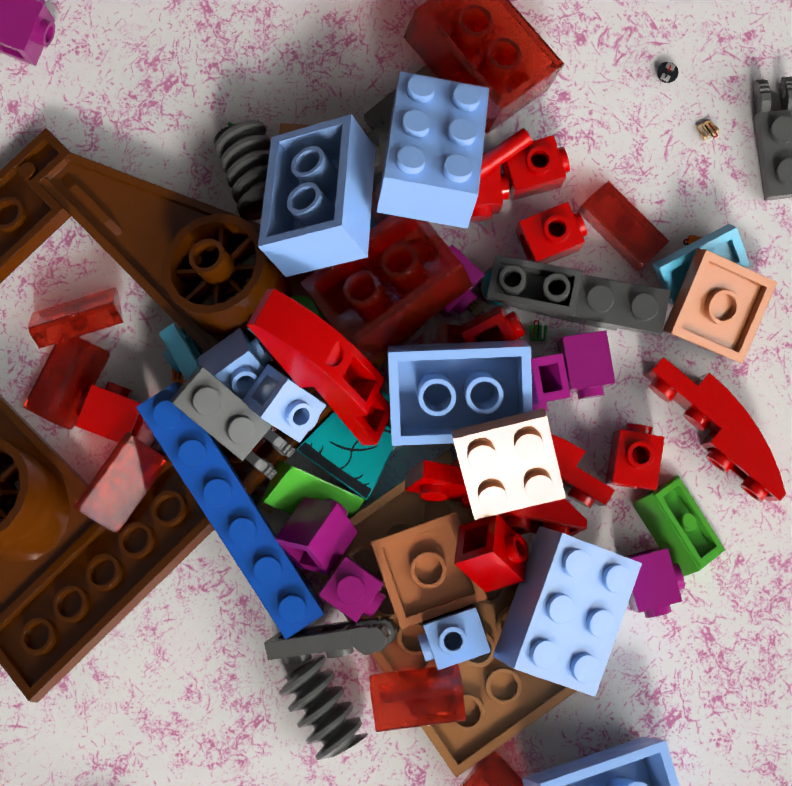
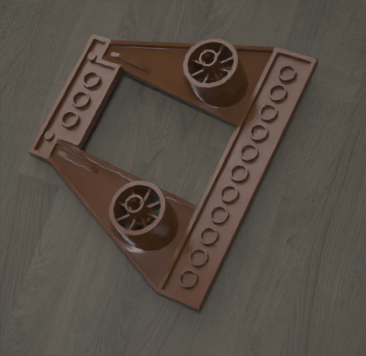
[0,128,425,703]

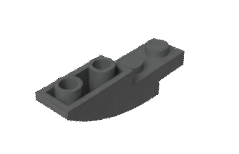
[487,255,671,336]

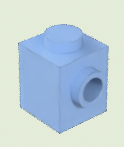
[197,328,273,400]
[242,364,326,443]
[417,604,491,670]

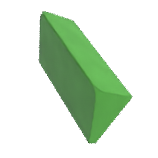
[261,460,365,519]
[633,475,725,577]

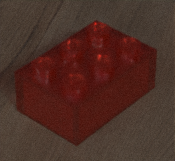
[403,0,564,134]
[300,215,473,362]

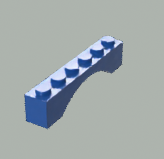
[136,382,325,640]

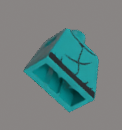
[297,390,395,500]

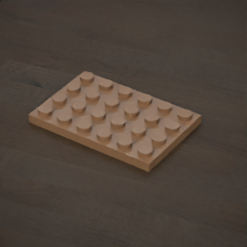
[314,450,577,777]

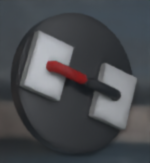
[657,62,679,83]

